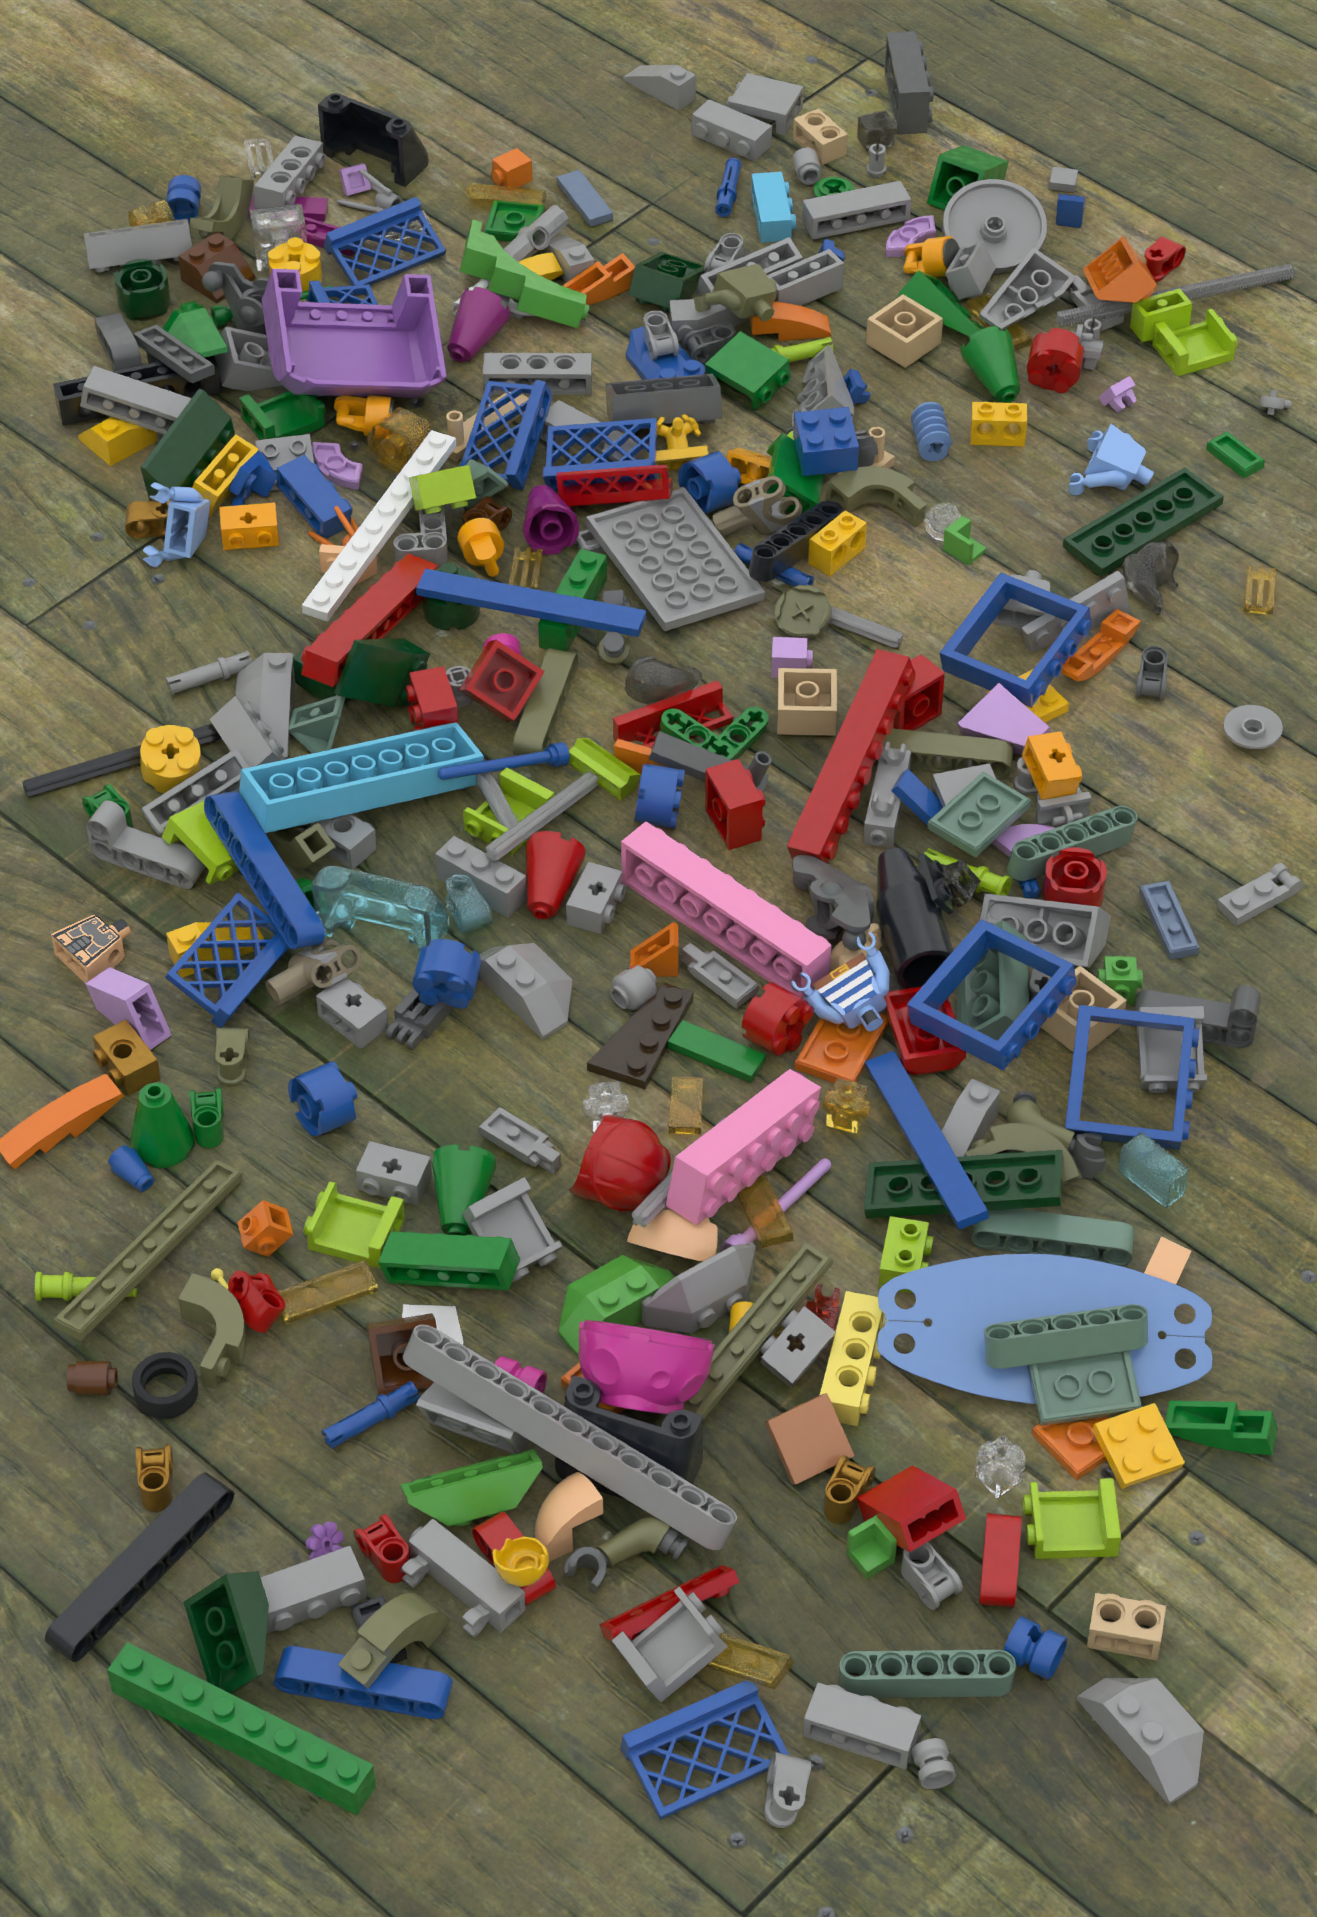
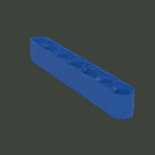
[204,791,325,949]

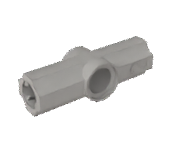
[504,205,568,262]

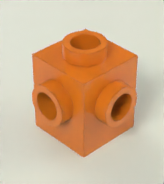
[237,1200,294,1257]

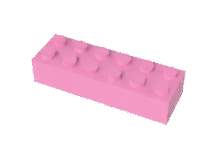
[665,1069,821,1225]

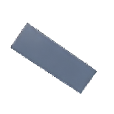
[557,170,613,227]
[1139,881,1199,960]

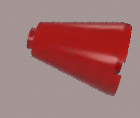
[526,831,586,920]

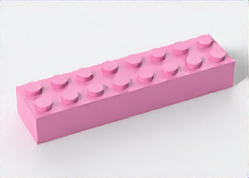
[621,822,831,999]

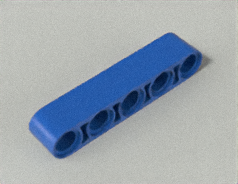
[273,1646,453,1719]

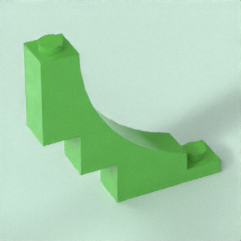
[459,219,590,328]

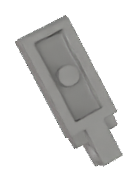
[1067,275,1124,331]
[681,942,759,1009]
[478,1107,562,1174]

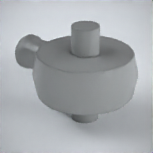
[1259,390,1292,415]

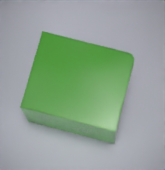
[943,515,986,566]
[846,1515,897,1579]

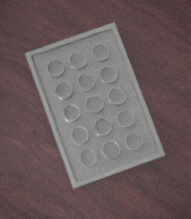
[586,488,765,631]

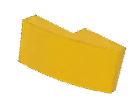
[519,252,564,281]

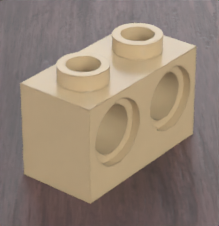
[793,108,848,165]
[1087,1593,1166,1661]

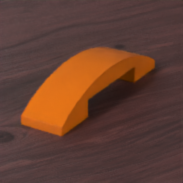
[1061,609,1141,681]

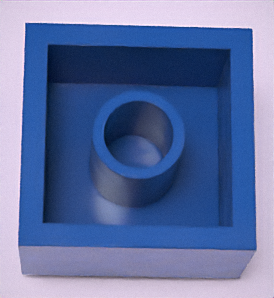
[793,407,859,476]

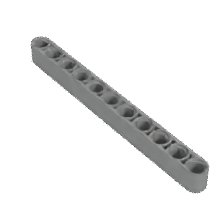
[403,1325,737,1550]

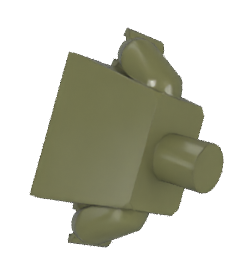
[694,263,777,322]

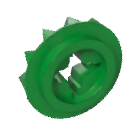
[814,177,855,198]

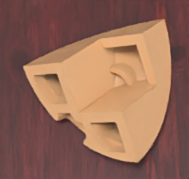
[627,1206,717,1262]
[534,1472,603,1562]

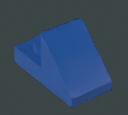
[1056,194,1087,228]
[229,451,277,498]

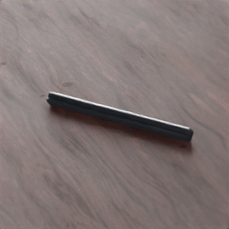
[22,723,221,797]

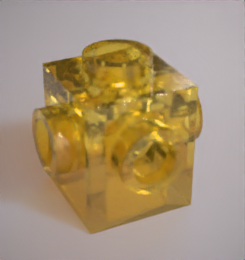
[823,1078,871,1134]

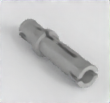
[165,650,253,696]

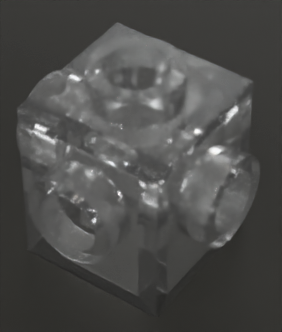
[582,1081,629,1134]
[975,1435,1026,1498]

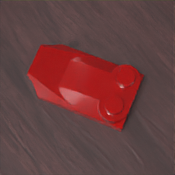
[884,987,966,1075]

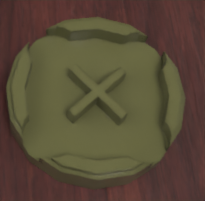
[774,585,832,640]

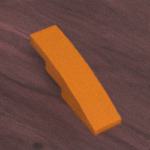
[0,1074,124,1169]

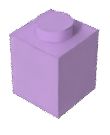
[771,637,813,678]

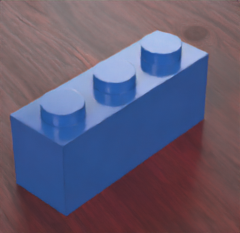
[276,454,353,539]

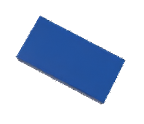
[891,769,943,826]

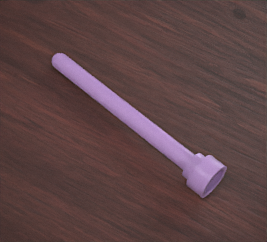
[721,1158,831,1251]

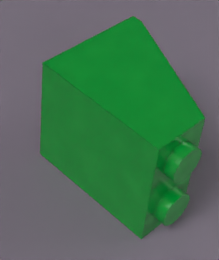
[927,145,1009,210]

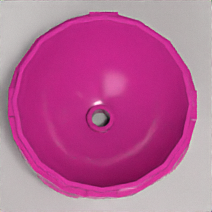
[578,1320,715,1414]

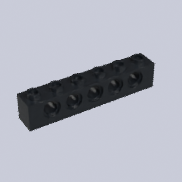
[53,355,221,426]

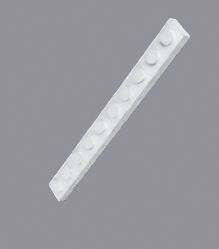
[302,430,456,621]

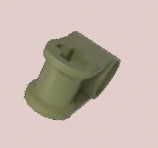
[215,1028,250,1087]

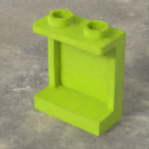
[1152,309,1238,377]
[463,767,554,856]
[162,801,240,885]
[304,1181,405,1269]
[1022,1478,1121,1559]

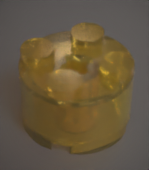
[367,407,430,473]

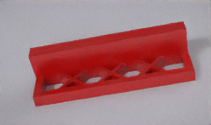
[556,464,674,506]
[613,680,733,748]

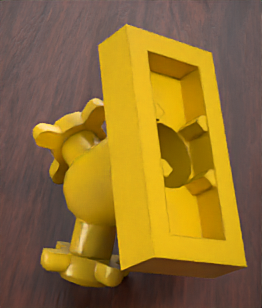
[656,414,708,471]

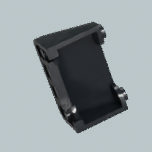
[318,93,429,187]
[555,1375,703,1500]

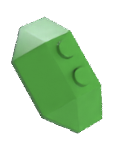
[558,1255,675,1357]
[400,1449,543,1526]

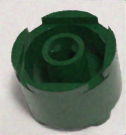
[114,259,170,320]
[423,563,480,631]

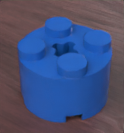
[678,451,741,514]
[634,764,685,829]
[412,939,481,1009]
[288,1061,357,1136]

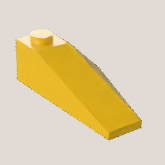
[78,417,157,467]

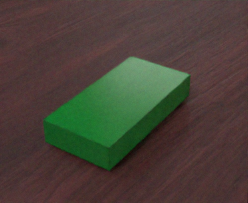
[1206,431,1265,478]

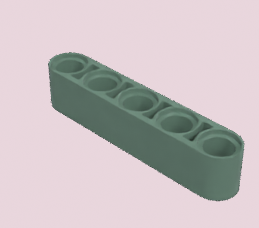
[1007,806,1137,881]
[971,1209,1135,1266]
[984,1304,1148,1369]
[838,1650,1016,1698]

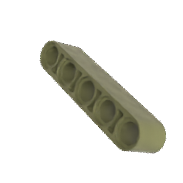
[513,648,578,756]
[873,728,1014,779]

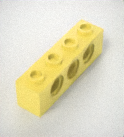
[820,1291,889,1426]

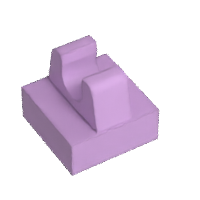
[339,163,371,196]
[1098,376,1136,413]

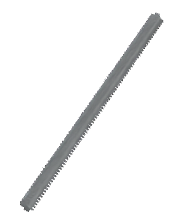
[1055,264,1296,327]

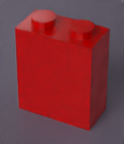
[856,1465,966,1552]

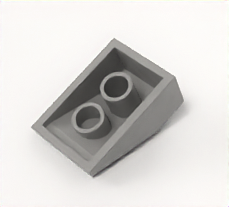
[214,326,283,391]

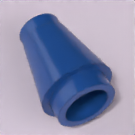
[108,1145,155,1192]

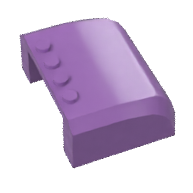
[262,269,447,398]

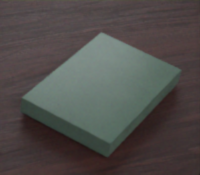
[927,772,1031,858]
[1028,1350,1142,1426]

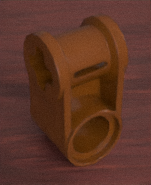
[463,496,512,531]

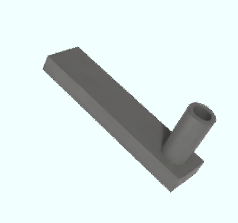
[133,325,215,383]
[649,731,772,793]

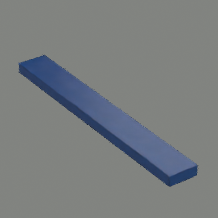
[416,569,646,637]
[865,1051,989,1230]

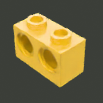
[970,402,1027,447]
[808,510,867,577]

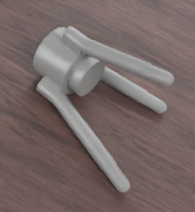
[337,169,402,213]

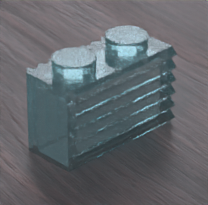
[1118,1132,1189,1208]

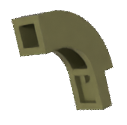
[189,176,254,240]
[825,466,927,527]
[265,822,336,869]
[965,1123,1082,1186]
[178,1273,247,1389]
[338,1593,451,1689]

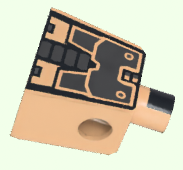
[51,915,131,983]

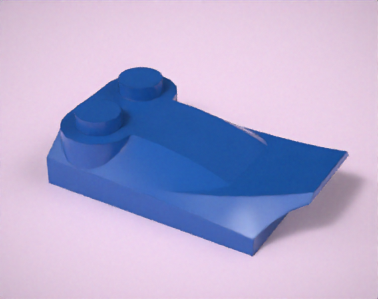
[626,326,705,380]

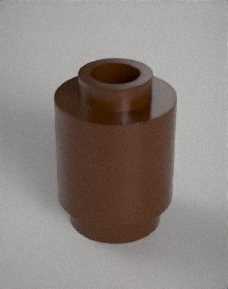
[67,1361,118,1395]

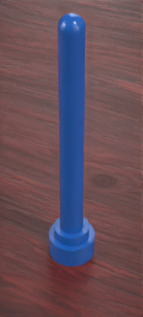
[438,742,569,780]

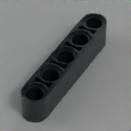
[749,500,843,582]

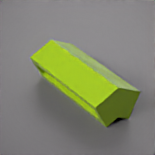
[568,738,641,801]

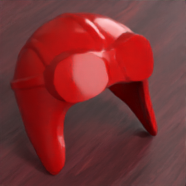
[568,1114,671,1212]

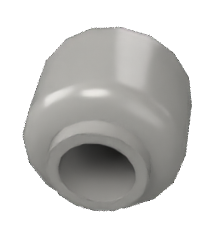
[610,965,657,1011]

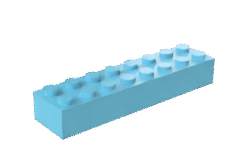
[239,722,484,833]

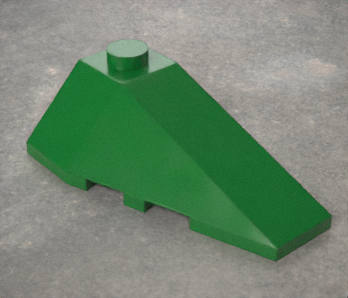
[898,270,984,337]
[162,301,228,358]

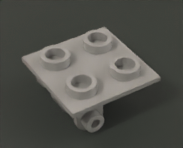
[255,434,314,492]

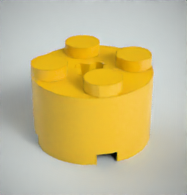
[268,237,322,292]
[140,725,200,793]

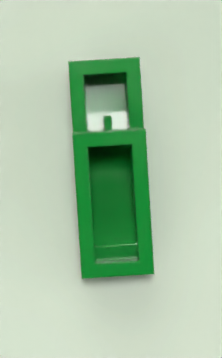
[1165,1400,1278,1455]

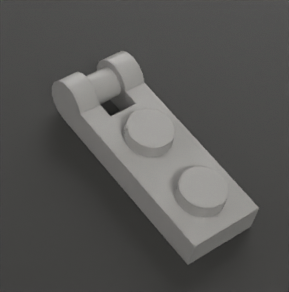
[1217,863,1303,926]

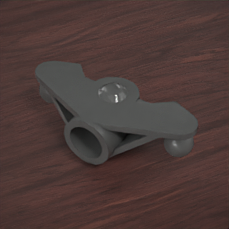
[202,262,309,335]
[792,855,874,951]

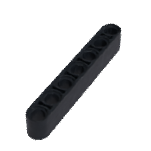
[45,1472,235,1662]

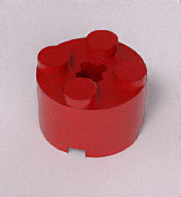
[1027,328,1084,393]
[1043,847,1107,907]
[742,982,814,1056]

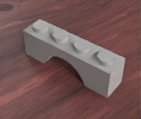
[540,400,644,462]

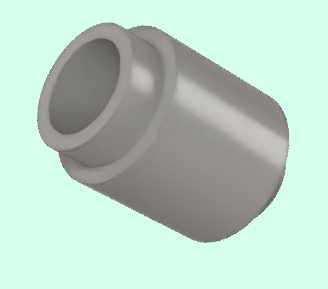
[792,148,822,185]

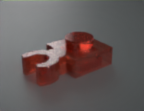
[805,1284,840,1331]

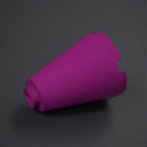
[447,287,511,362]
[523,485,579,555]

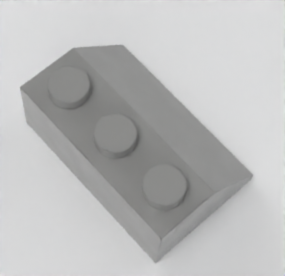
[416,1382,529,1454]

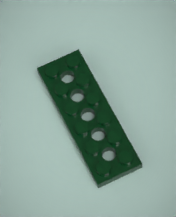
[1063,467,1224,577]
[864,1150,1064,1219]

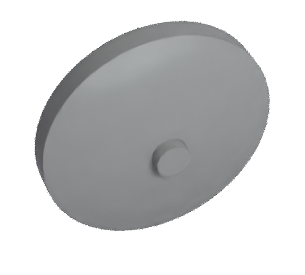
[942,179,1047,274]

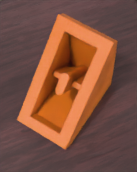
[630,922,678,977]

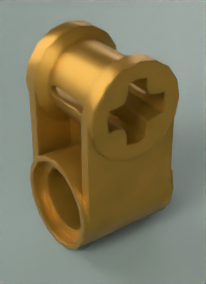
[125,500,171,539]
[136,1444,173,1512]
[824,1455,876,1524]

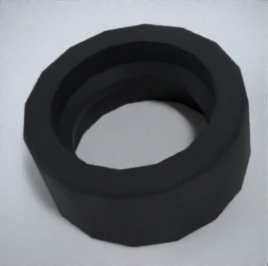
[132,1352,198,1419]

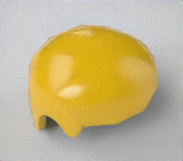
[492,1536,549,1587]

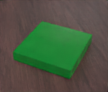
[484,200,545,242]

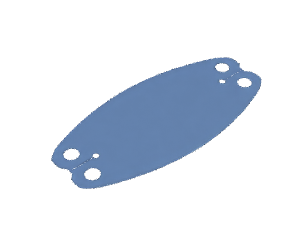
[877,1254,1213,1404]

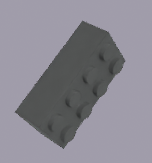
[884,31,934,135]
[605,373,722,431]

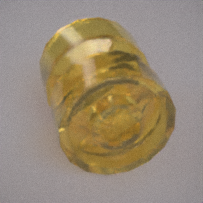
[128,199,175,227]

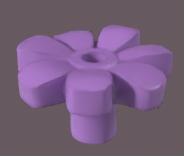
[306,1522,344,1560]

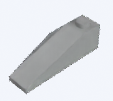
[978,247,1076,330]
[791,345,854,426]
[235,653,295,759]
[979,893,1111,968]

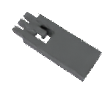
[386,975,480,1050]

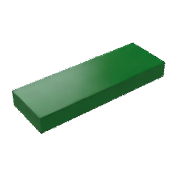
[668,1020,766,1083]

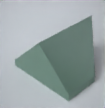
[464,459,508,510]
[288,695,345,754]

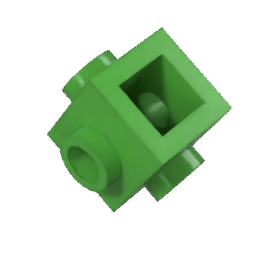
[1097,956,1143,1005]

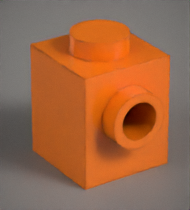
[491,148,532,192]

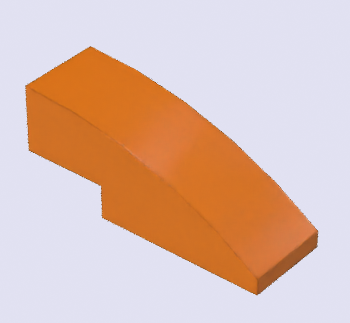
[562,253,635,305]
[749,302,831,341]

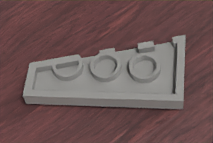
[1022,571,1131,652]

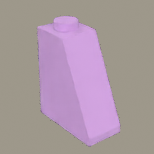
[958,683,1051,755]
[85,967,172,1050]

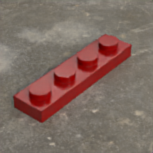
[599,1565,740,1642]

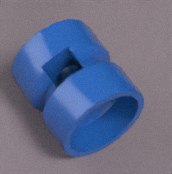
[165,175,201,223]
[1003,1616,1068,1680]

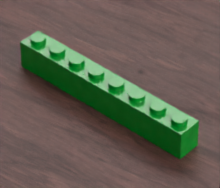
[107,1642,376,1815]

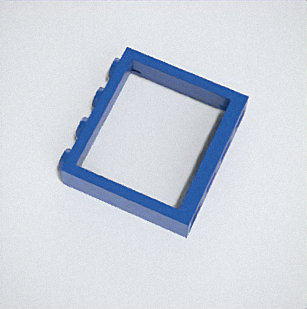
[940,572,1093,708]
[907,919,1077,1070]
[1065,1005,1199,1150]

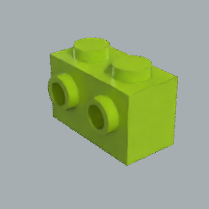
[1130,288,1192,342]
[409,465,476,514]
[878,1216,934,1294]

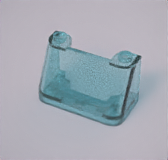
[312,865,449,957]

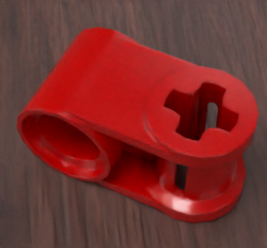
[1144,236,1186,282]
[228,1270,286,1333]
[353,1514,410,1583]

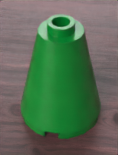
[960,326,1020,403]
[130,1082,195,1169]
[431,1144,496,1236]

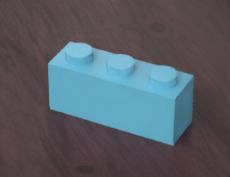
[751,172,796,243]

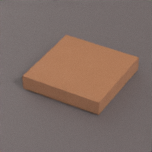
[764,1393,855,1485]

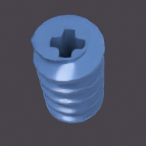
[911,402,952,462]

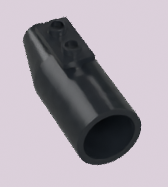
[876,847,954,989]

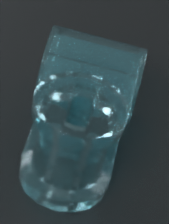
[446,874,493,934]

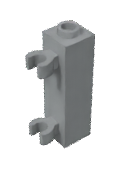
[863,741,911,848]
[401,1519,525,1637]

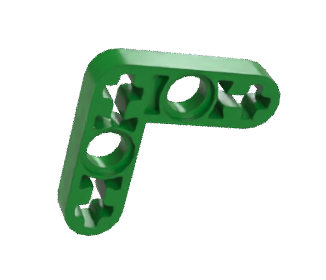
[660,707,769,760]

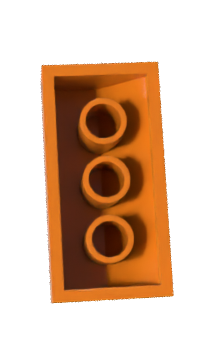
[1082,236,1158,303]

